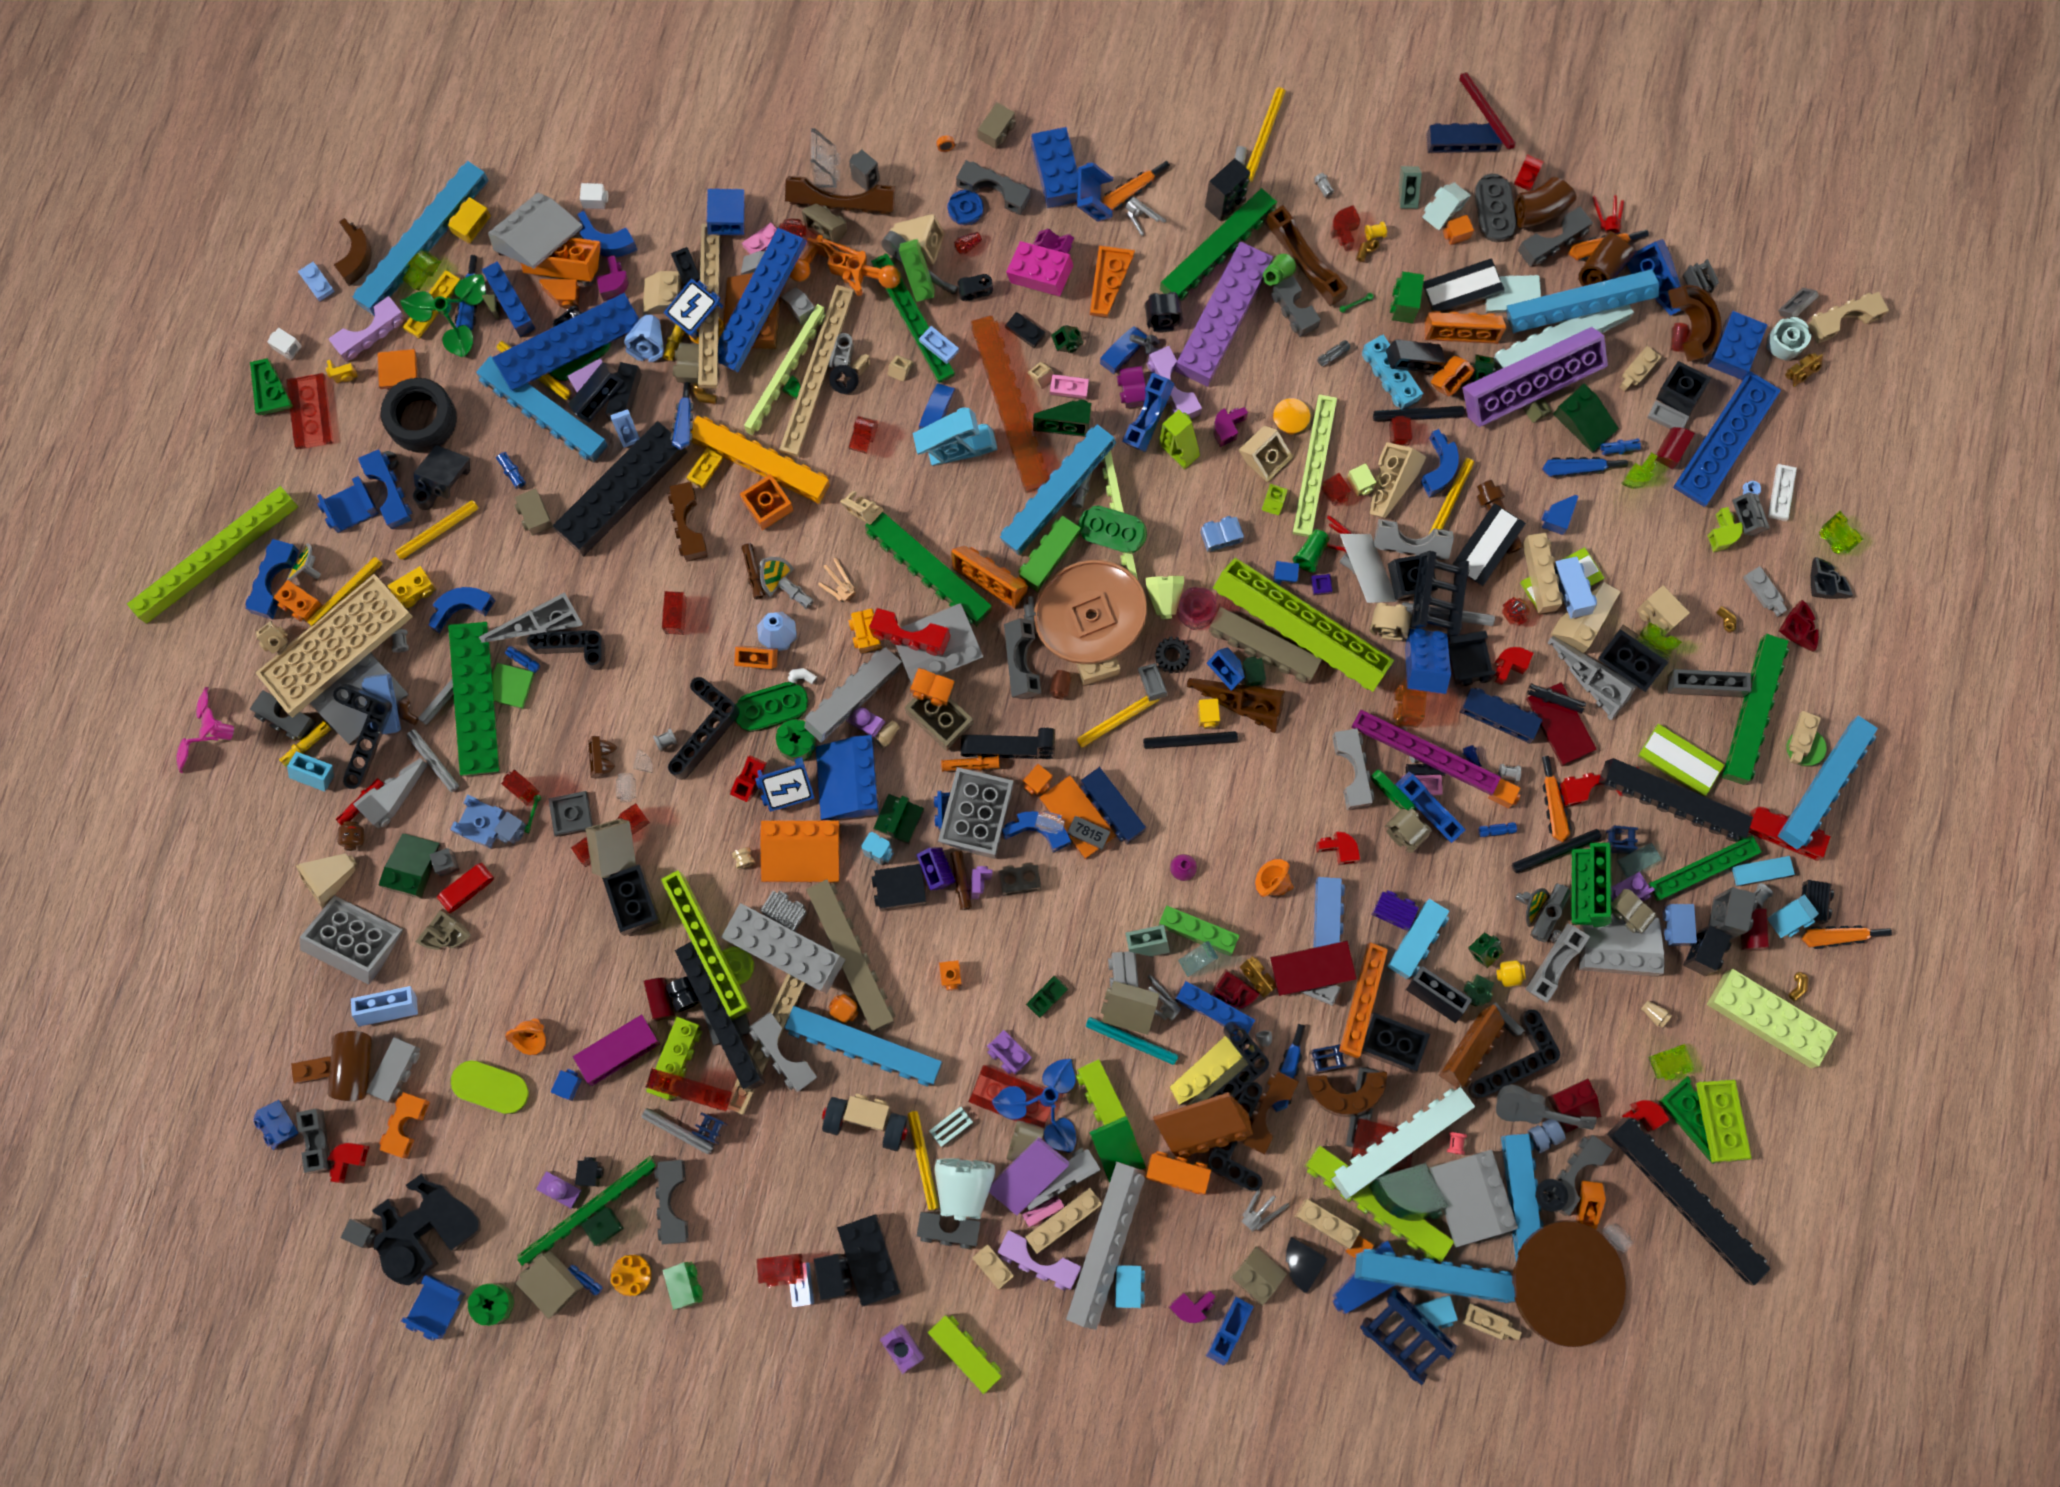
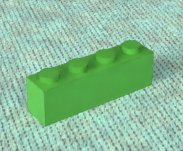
[1018,516,1081,592]
[1158,905,1239,956]

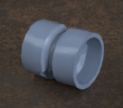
[1527,1119,1566,1153]

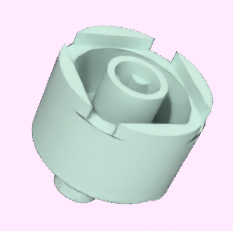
[1766,317,1811,361]

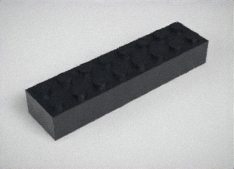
[552,421,688,557]

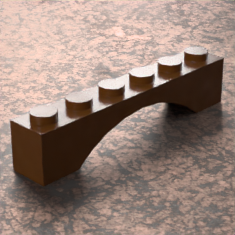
[785,176,896,214]
[1266,205,1348,307]

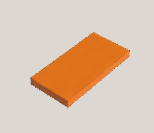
[1039,775,1116,859]

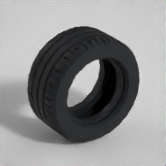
[380,377,457,452]

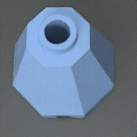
[624,315,664,362]
[757,612,797,651]

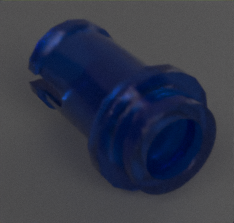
[1462,745,1482,767]

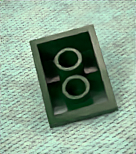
[1553,383,1619,453]
[1033,400,1092,437]
[378,833,440,899]

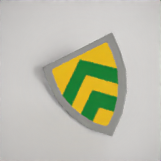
[286,543,321,581]
[759,557,794,597]

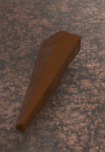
[1187,678,1285,733]

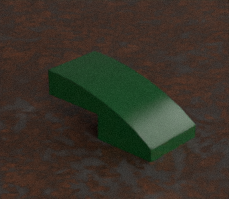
[1026,975,1068,1018]

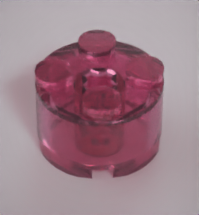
[1177,587,1217,630]

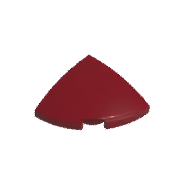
[1779,600,1819,652]
[1210,969,1260,1009]

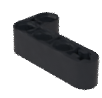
[527,630,605,670]

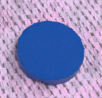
[947,190,983,226]

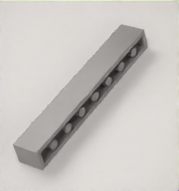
[1066,1162,1147,1330]

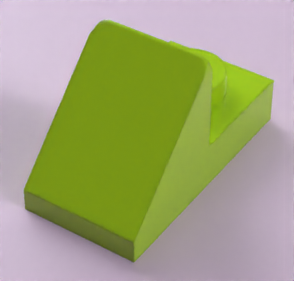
[1262,484,1288,515]

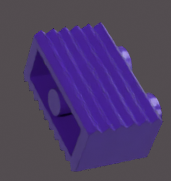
[916,847,956,891]
[1371,890,1419,931]

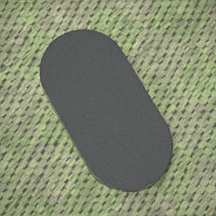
[1474,174,1516,242]

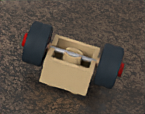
[822,1094,908,1151]

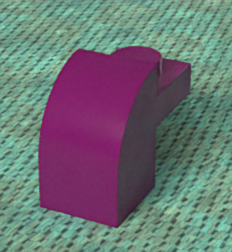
[1033,228,1074,253]
[597,256,629,301]
[1213,407,1248,447]
[1168,1291,1215,1323]

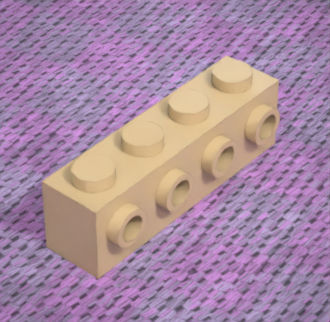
[1522,533,1563,614]

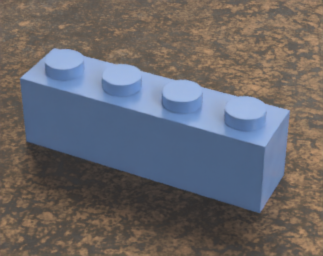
[1313,877,1345,947]

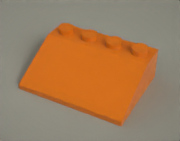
[951,546,1028,609]
[760,821,841,882]

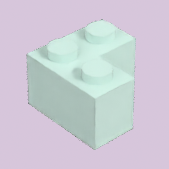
[1422,182,1471,230]

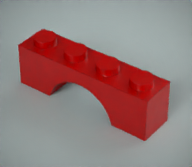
[869,608,951,656]
[1560,767,1639,807]

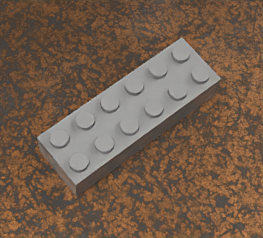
[721,903,846,994]

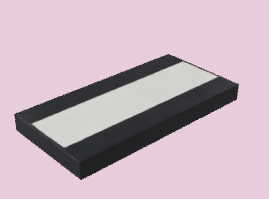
[1423,258,1505,313]
[1452,503,1526,587]

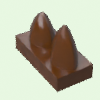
[588,736,617,778]

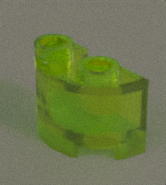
[1819,511,1863,554]
[1640,622,1682,655]
[1648,1044,1694,1081]

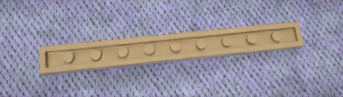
[698,224,720,388]
[780,285,854,457]

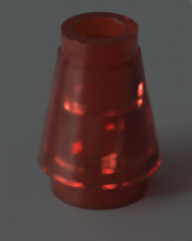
[954,232,982,254]
[1671,323,1690,352]

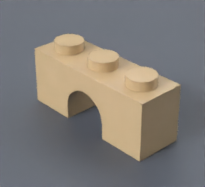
[1294,1199,1360,1249]

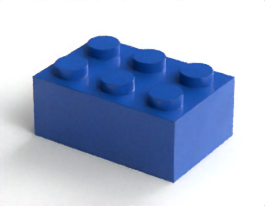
[1708,311,1768,380]

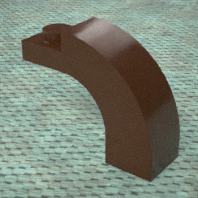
[333,218,372,286]

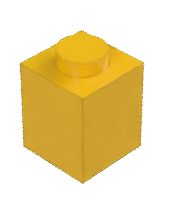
[1197,699,1220,729]

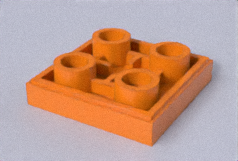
[378,349,417,389]

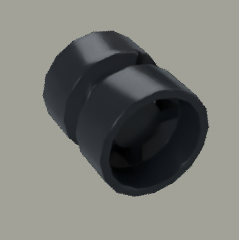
[666,976,700,1012]

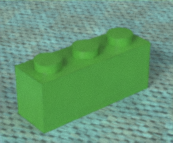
[899,239,935,302]

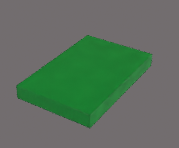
[1089,1116,1146,1183]

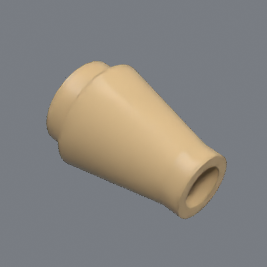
[872,720,900,749]
[1641,1000,1672,1028]

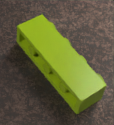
[1075,1059,1134,1133]
[927,1315,1002,1394]

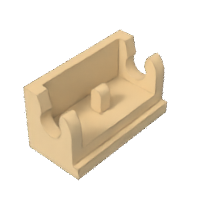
[840,491,884,525]

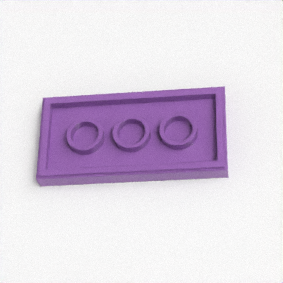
[989,1137,1069,1215]

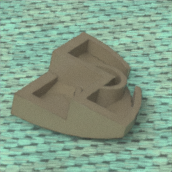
[416,908,471,950]

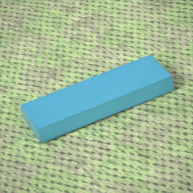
[1732,856,1795,886]

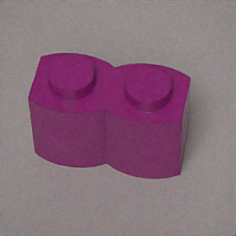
[1117,366,1146,408]

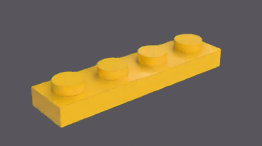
[403,270,461,339]

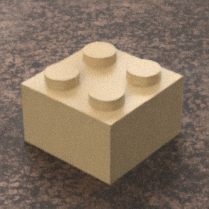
[1636,585,1690,638]

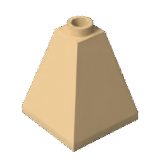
[890,214,945,265]
[296,853,357,908]

